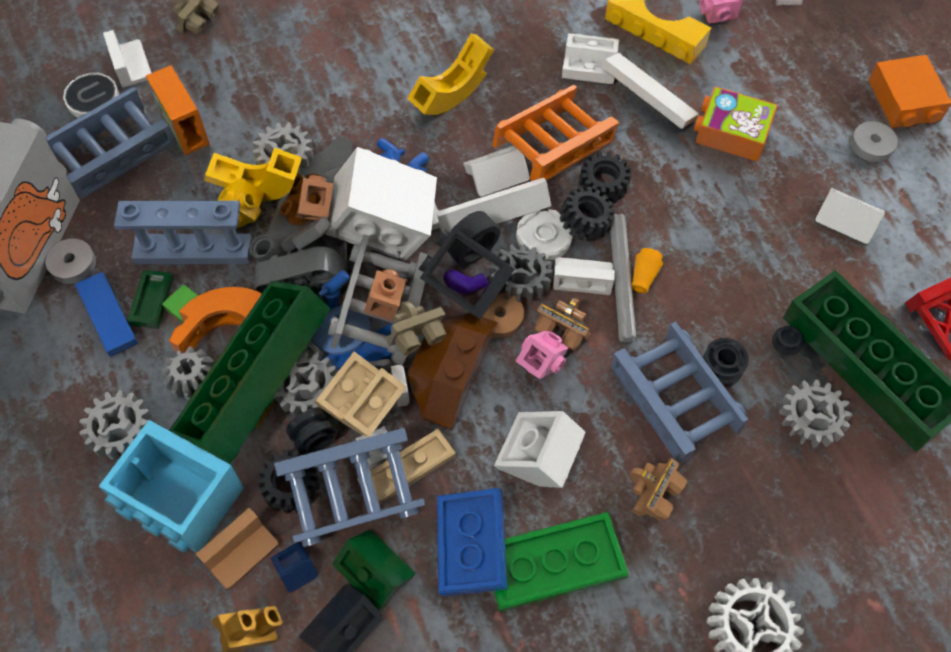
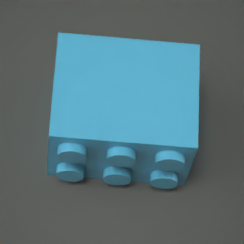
[99,420,244,553]

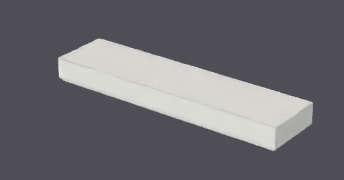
[601,53,699,129]
[436,177,551,233]

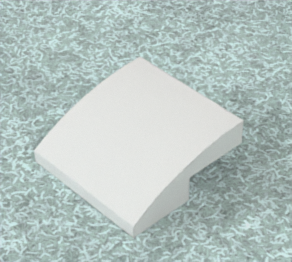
[562,33,619,84]

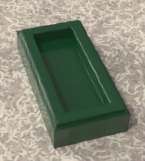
[127,270,174,329]

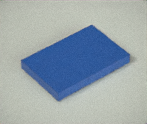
[437,488,507,597]

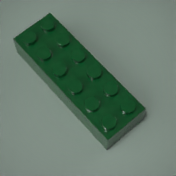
[783,270,951,452]
[169,281,330,464]

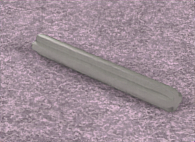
[610,214,636,343]

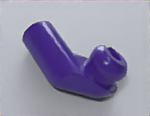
[443,269,488,295]

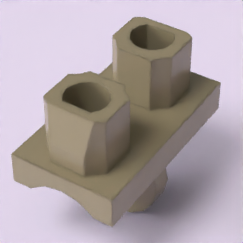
[173,0,219,35]
[385,301,446,356]

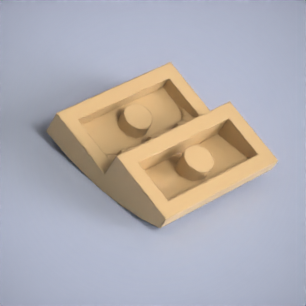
[315,352,407,438]

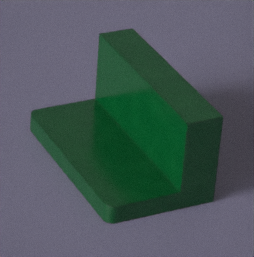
[332,530,415,611]

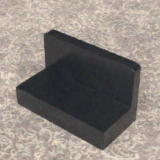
[299,584,384,652]

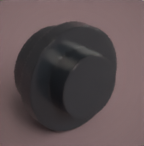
[772,326,803,355]

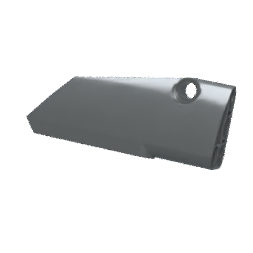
[250,136,353,300]

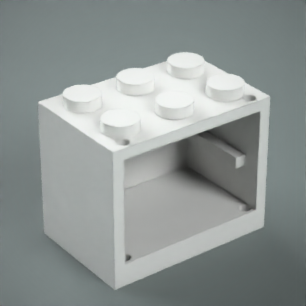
[325,147,437,261]

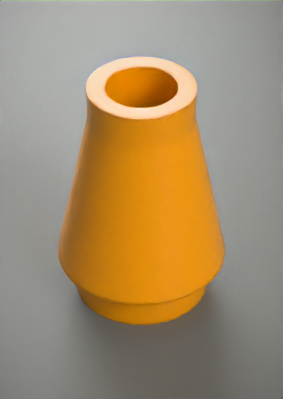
[632,248,664,293]

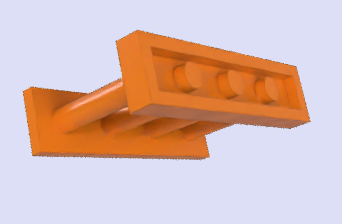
[492,85,619,181]

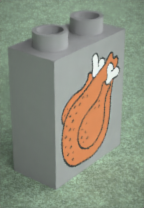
[0,119,80,314]

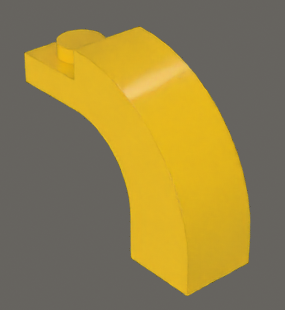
[407,34,494,115]
[204,148,302,201]

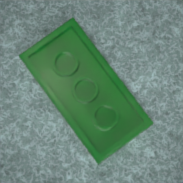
[493,512,629,612]

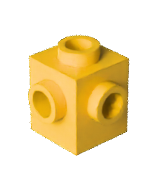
[218,178,264,228]

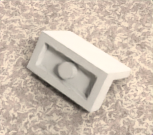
[103,30,151,88]
[464,146,530,197]
[815,188,885,244]
[553,257,615,295]

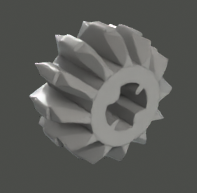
[162,346,214,400]

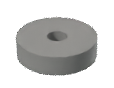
[851,121,898,162]
[45,239,96,284]

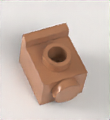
[296,175,333,221]
[363,269,406,322]

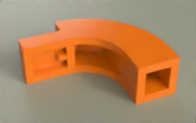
[169,287,262,353]

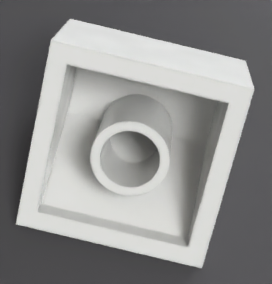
[494,411,586,488]

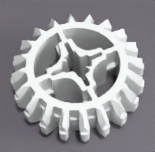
[706,578,804,652]

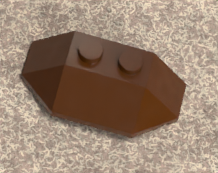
[406,313,498,431]

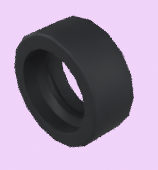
[447,211,500,266]

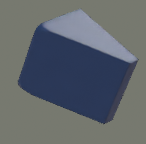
[270,541,318,593]

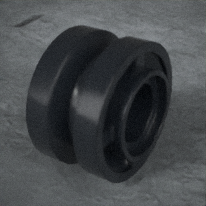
[703,338,749,387]
[286,407,338,455]

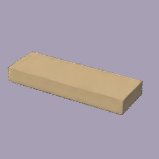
[357,429,456,505]

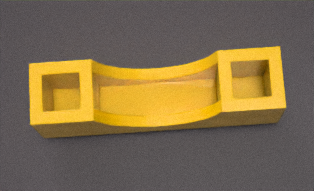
[605,0,711,65]

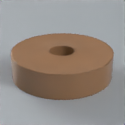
[483,292,524,338]

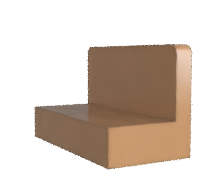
[196,508,279,590]

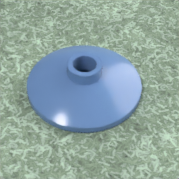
[312,306,371,355]

